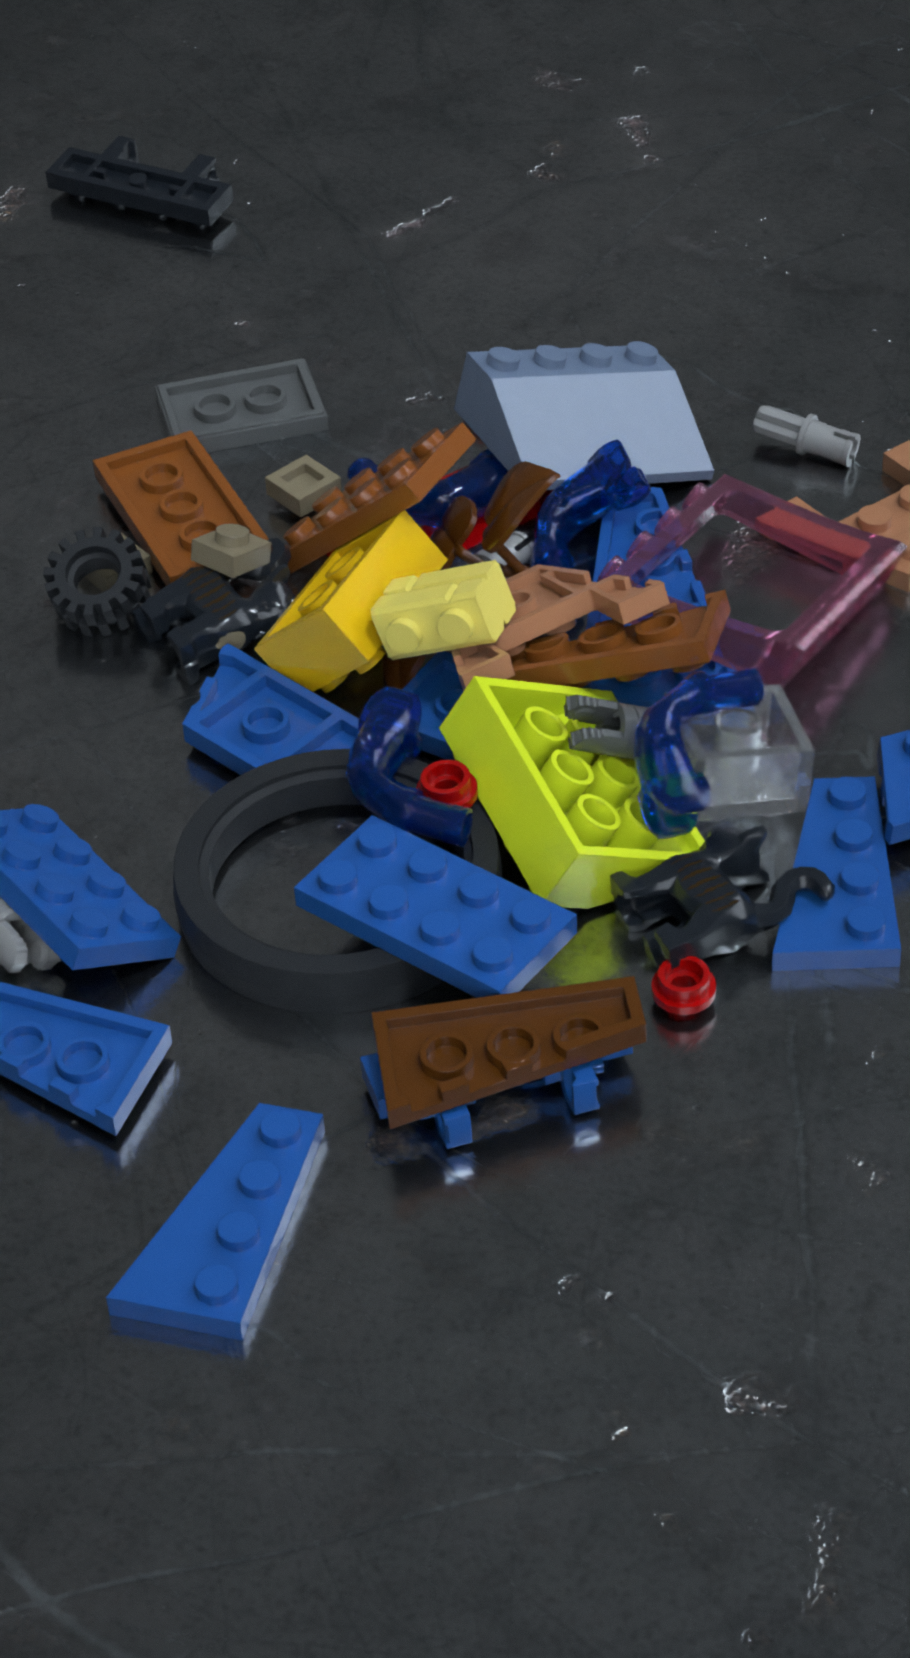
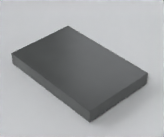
[155,358,329,453]

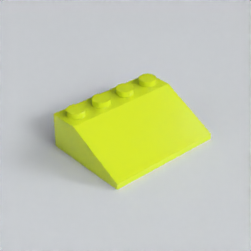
[439,676,705,909]

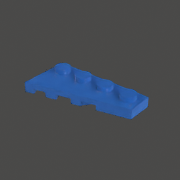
[0,982,172,1136]

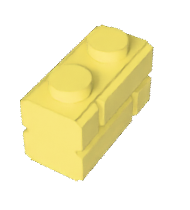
[371,560,516,660]

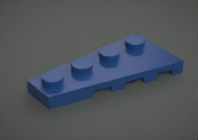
[772,776,901,971]
[106,1103,325,1341]

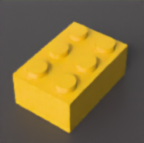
[254,510,448,693]

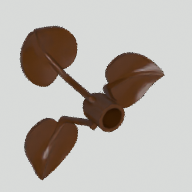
[383,461,561,696]

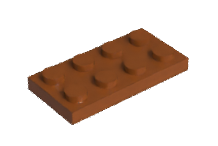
[283,422,477,574]
[93,430,269,586]

